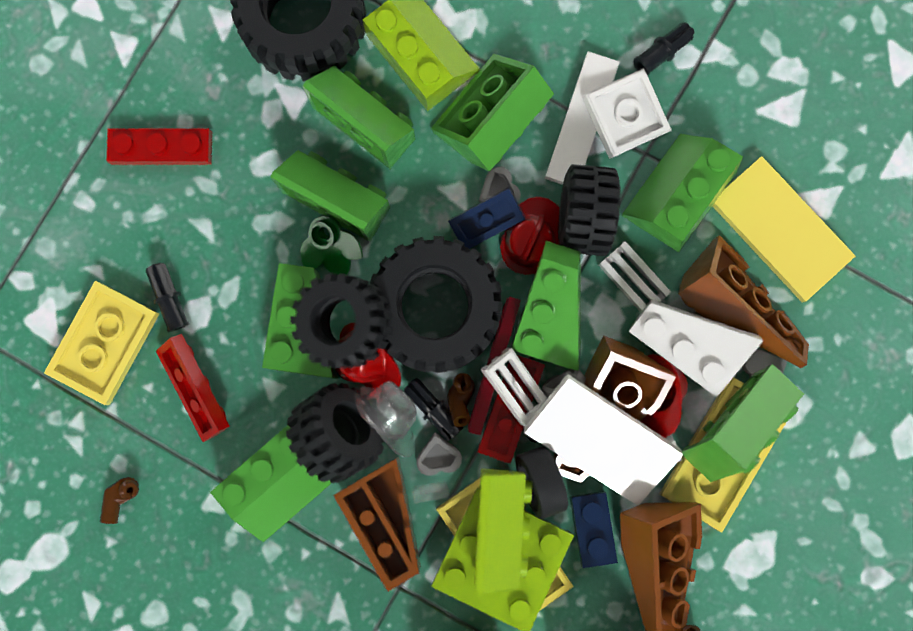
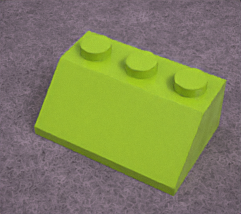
[362,0,480,111]
[474,469,532,594]

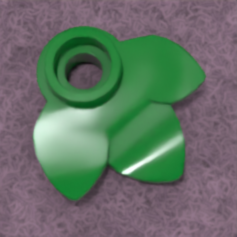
[300,215,363,275]

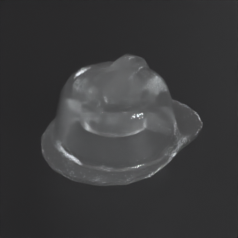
[355,381,417,457]

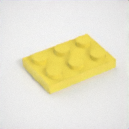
[44,281,160,405]

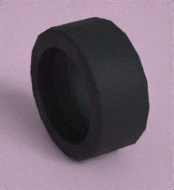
[515,446,569,519]

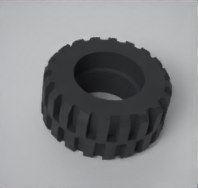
[230,0,366,81]
[370,236,503,373]

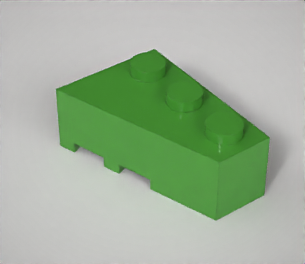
[512,241,581,371]
[262,263,338,379]
[682,364,804,482]

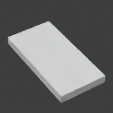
[524,374,683,506]

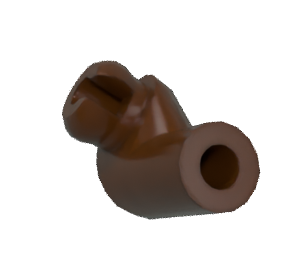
[447,373,475,427]
[100,477,139,524]

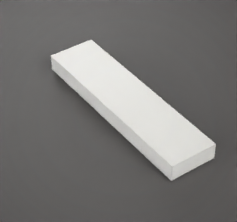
[545,51,620,185]

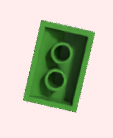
[431,54,554,171]
[302,66,415,169]
[622,134,743,252]
[270,150,390,242]
[210,425,331,542]

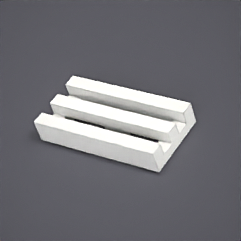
[598,241,671,312]
[481,348,547,426]

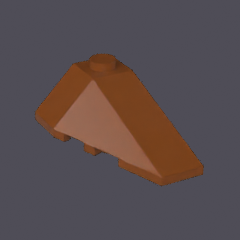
[678,235,809,368]
[553,335,676,483]
[620,502,702,631]

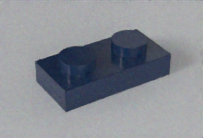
[448,187,526,249]
[570,491,618,568]

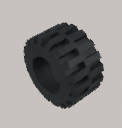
[558,164,621,256]
[290,274,393,368]
[286,383,385,483]

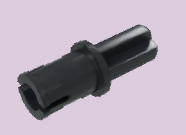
[633,22,695,76]
[146,263,189,332]
[404,378,464,442]

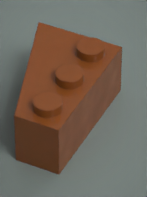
[333,456,421,592]

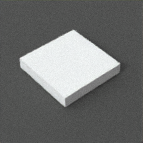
[582,68,671,159]

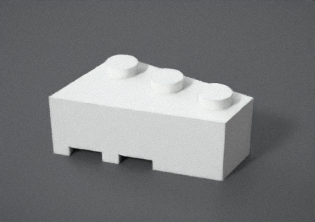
[629,299,763,397]

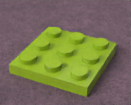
[431,487,574,631]

